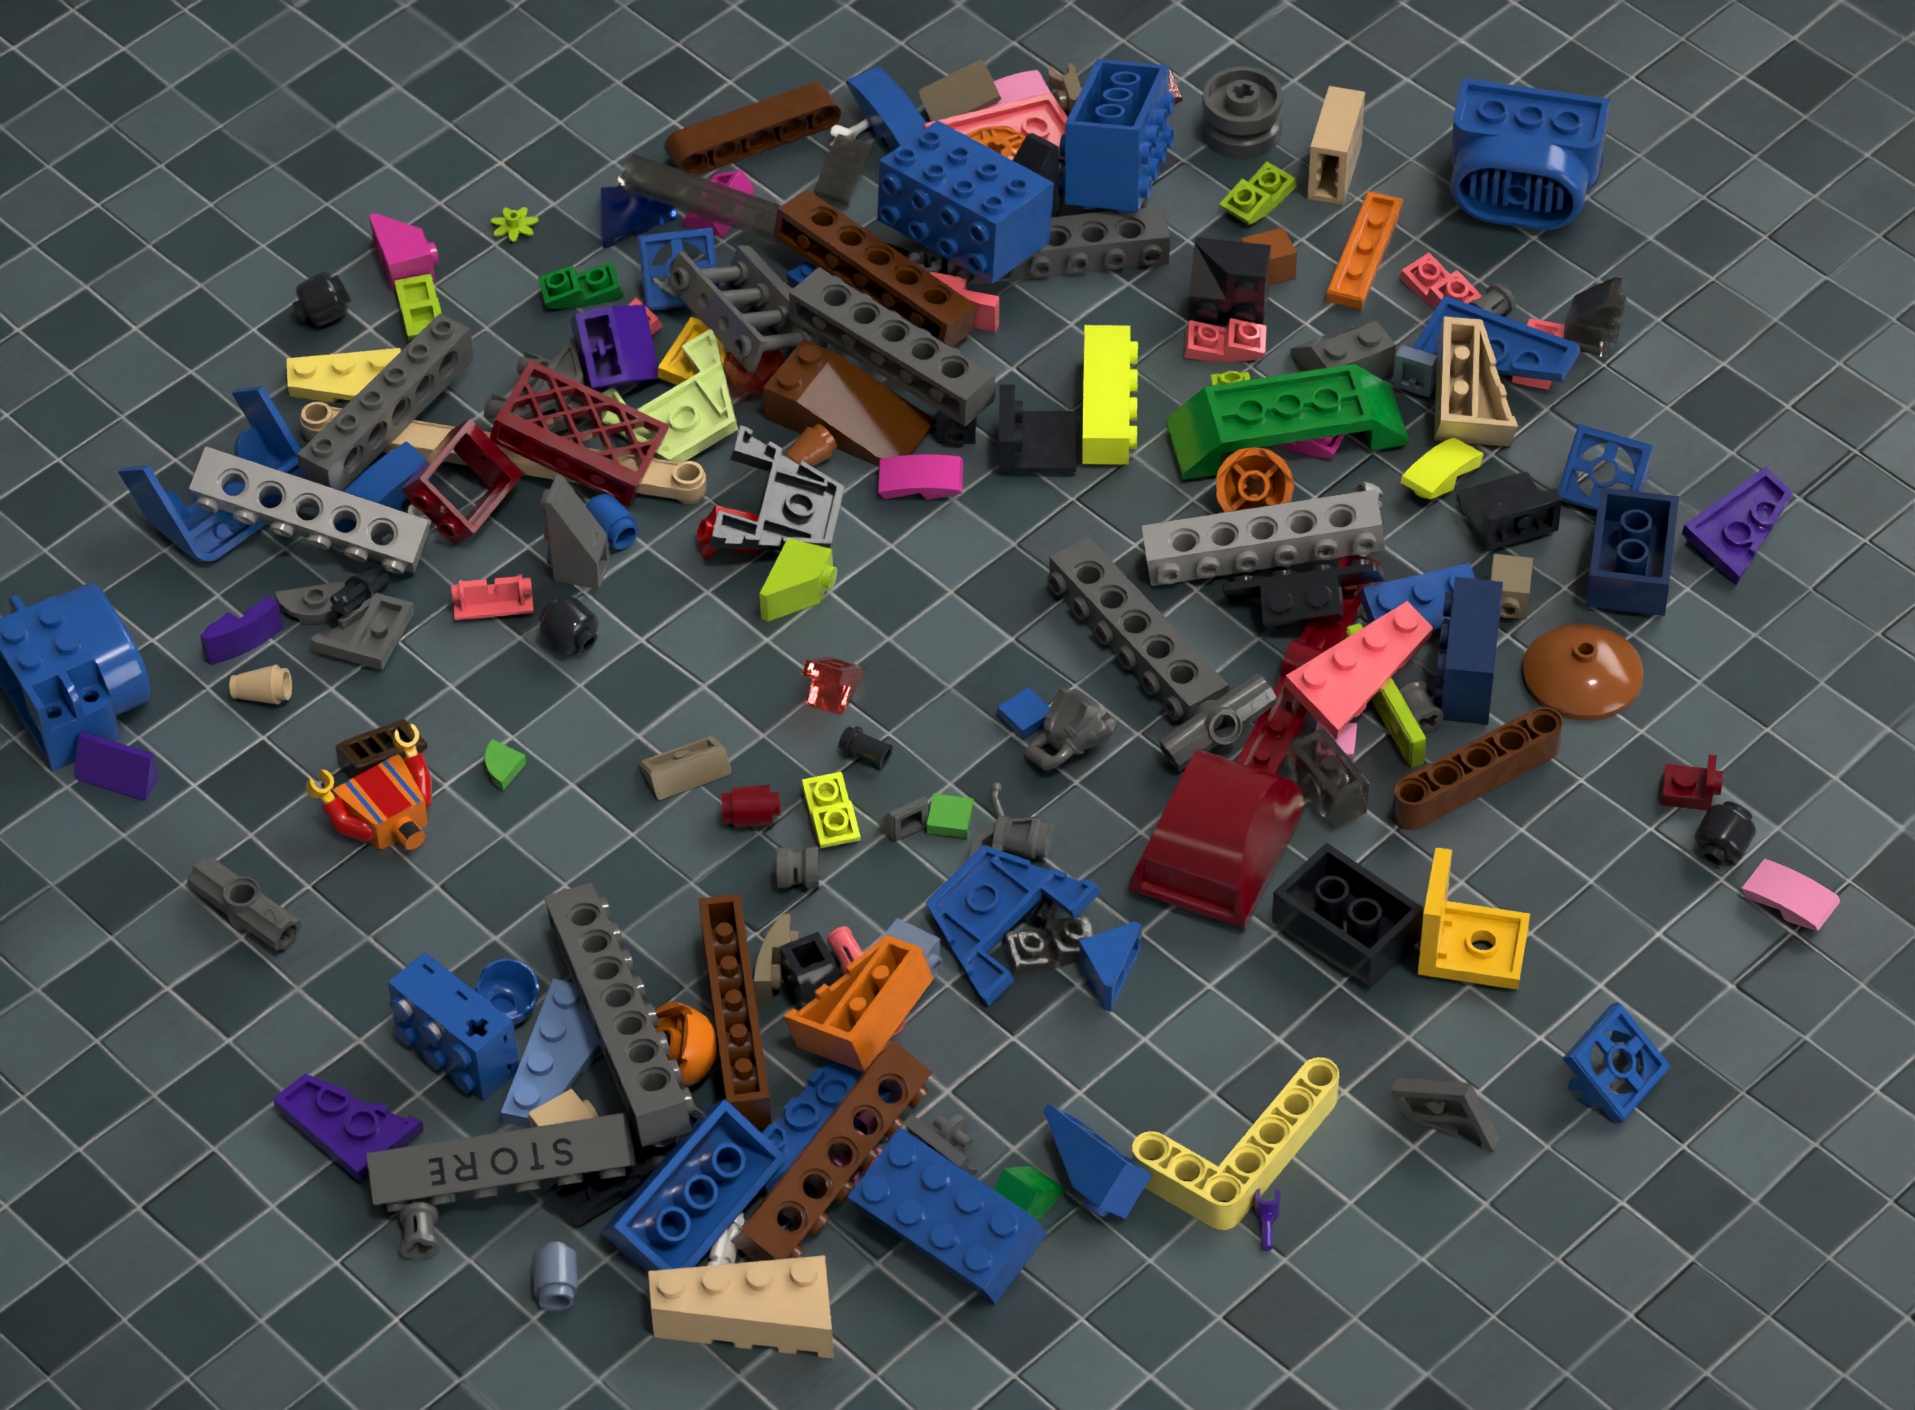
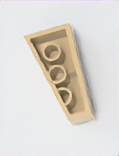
[648,1255,834,1359]

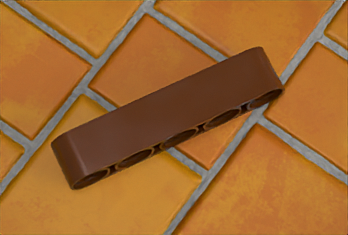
[664,82,841,178]
[1392,707,1563,830]

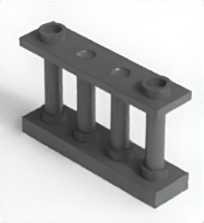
[667,245,828,373]

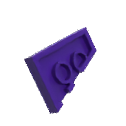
[1681,467,1793,585]
[273,1073,424,1182]

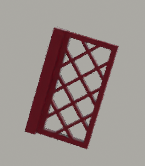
[489,360,670,507]

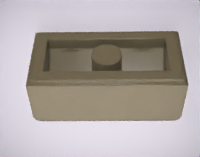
[918,60,1001,122]
[639,736,732,800]

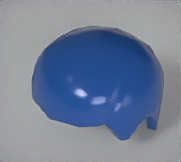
[474,958,539,1026]

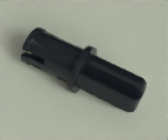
[330,565,389,615]

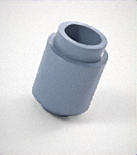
[533,1242,578,1311]

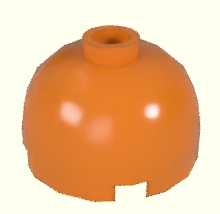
[1216,447,1295,513]
[655,1002,718,1089]

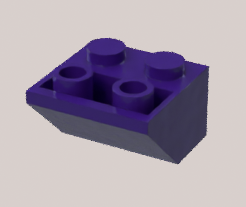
[570,305,661,392]

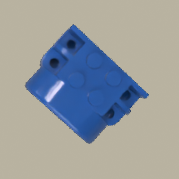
[1450,78,1610,230]
[0,583,151,772]

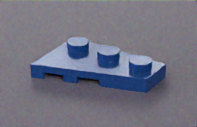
[1358,563,1475,633]

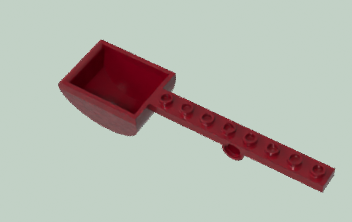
[1129,555,1382,929]

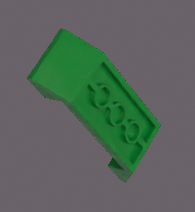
[1166,364,1409,480]

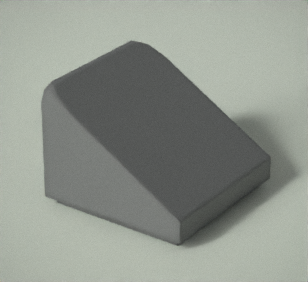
[880,796,928,842]

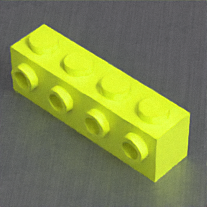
[1082,325,1138,465]

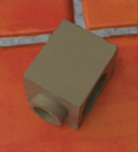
[1491,554,1533,619]

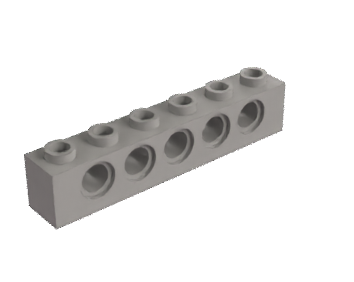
[189,446,430,574]
[1142,489,1385,586]

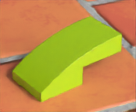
[394,274,441,340]

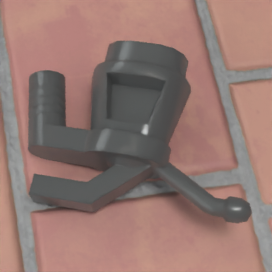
[969,782,1053,860]

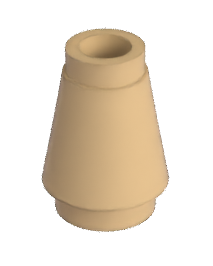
[229,664,292,704]

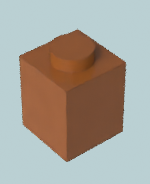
[1241,228,1297,286]

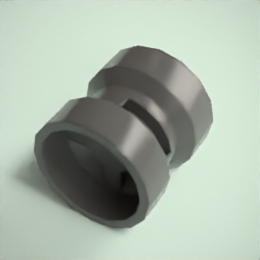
[777,847,820,889]

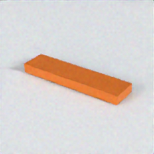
[1326,191,1404,310]

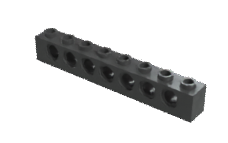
[544,882,695,1147]

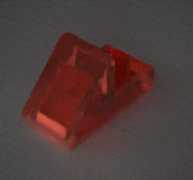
[802,657,867,714]

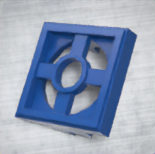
[637,227,720,311]
[1557,424,1654,511]
[1562,1002,1671,1124]

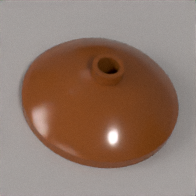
[1522,624,1643,721]

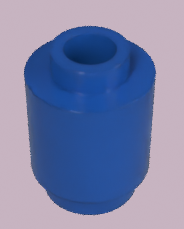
[586,494,639,550]

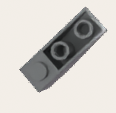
[541,474,610,589]

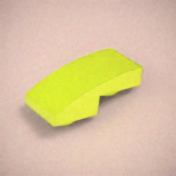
[1400,437,1484,500]
[802,772,861,849]

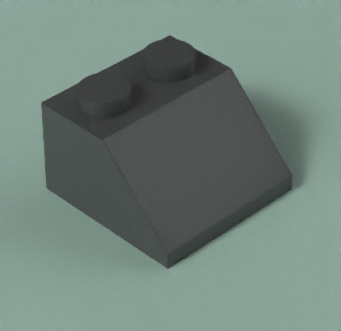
[1290,321,1396,380]

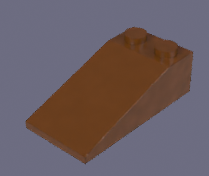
[763,339,936,467]

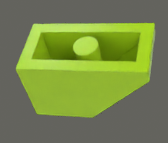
[759,538,837,622]

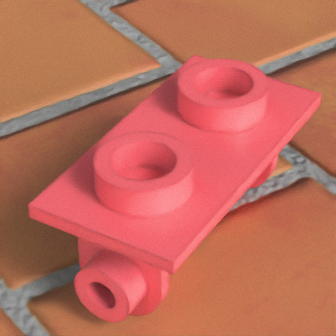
[451,574,534,620]

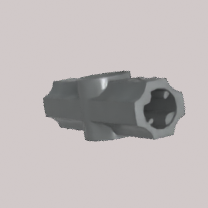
[1159,673,1277,772]
[187,857,301,951]

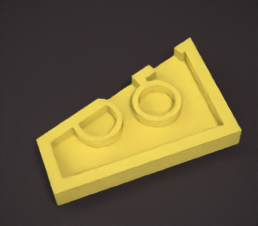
[287,348,401,403]

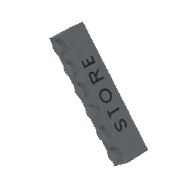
[366,1113,636,1212]

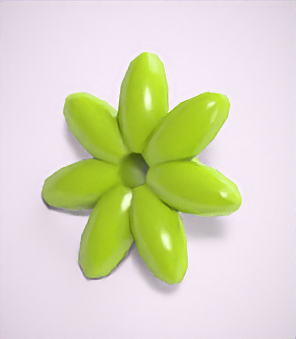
[490,207,539,243]

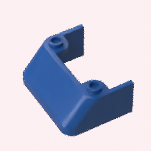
[118,386,301,562]

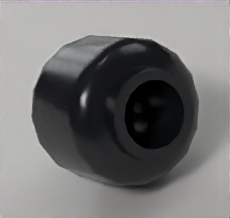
[293,272,351,328]
[539,597,599,656]
[1694,801,1756,865]

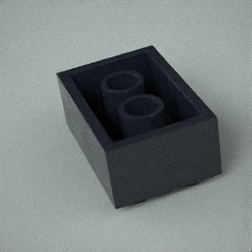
[1272,842,1424,989]

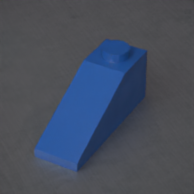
[1043,1103,1152,1219]

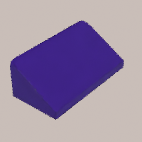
[74,732,159,800]

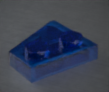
[601,183,676,248]

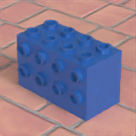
[1060,59,1175,213]
[877,120,1054,284]

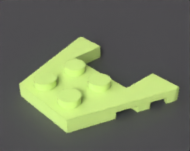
[601,329,738,463]

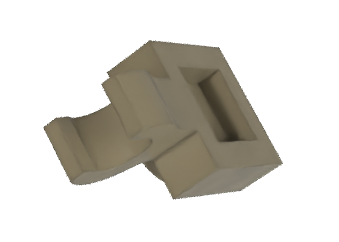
[1048,63,1082,117]

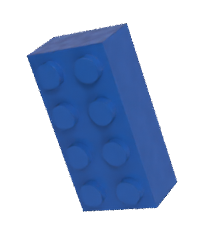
[848,1127,1047,1304]

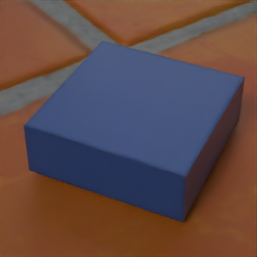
[997,687,1050,739]

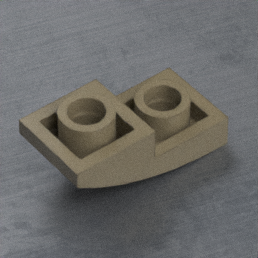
[754,914,800,1006]

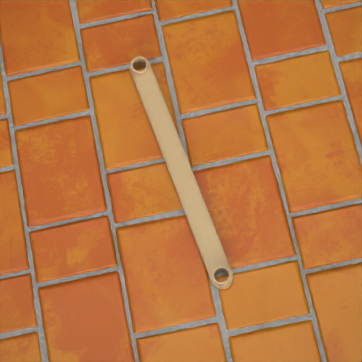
[300,402,707,505]

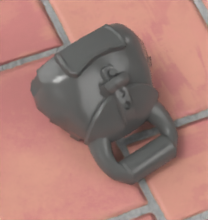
[1025,689,1116,771]

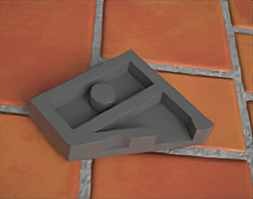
[311,593,414,670]
[1391,1078,1500,1152]

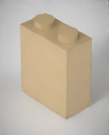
[1308,86,1365,206]

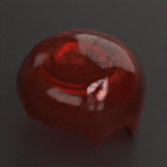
[723,350,785,394]

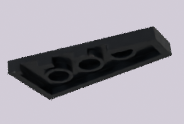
[543,1109,702,1227]

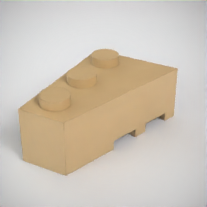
[1434,316,1518,447]

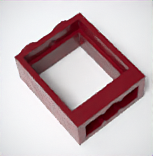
[401,418,524,545]

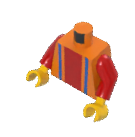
[306,724,432,850]

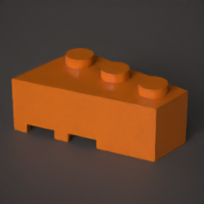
[783,935,934,1072]

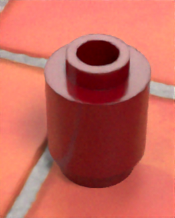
[721,784,781,828]

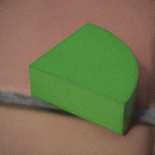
[485,739,526,791]

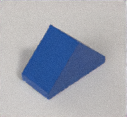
[1079,922,1142,1012]

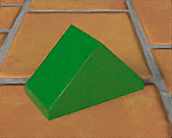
[993,1165,1065,1221]

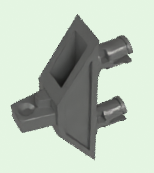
[484,336,607,451]

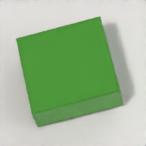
[927,793,974,839]

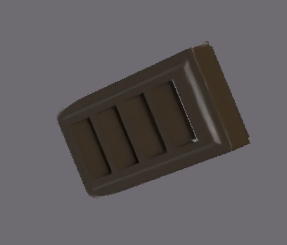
[335,719,428,778]

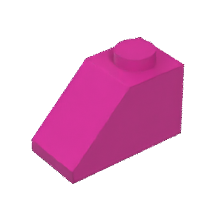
[369,213,439,291]

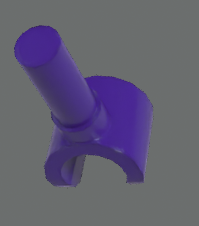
[1254,1189,1281,1251]

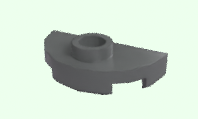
[275,581,346,624]

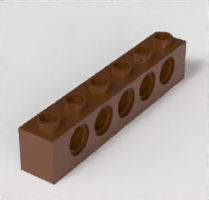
[773,189,977,347]
[699,894,772,1129]
[730,1040,933,1262]

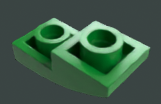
[538,261,624,309]

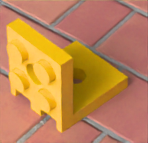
[1418,848,1530,990]

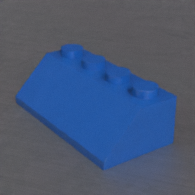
[600,1099,787,1271]

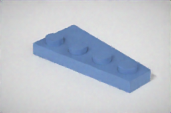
[501,979,600,1128]

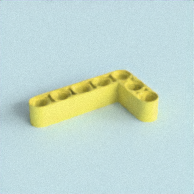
[1132,1058,1339,1230]

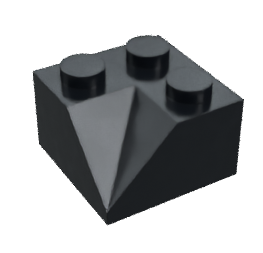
[1188,237,1271,326]

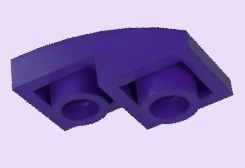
[200,596,283,665]

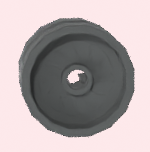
[1201,66,1283,159]

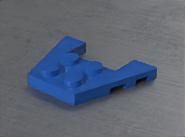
[926,845,1100,1007]

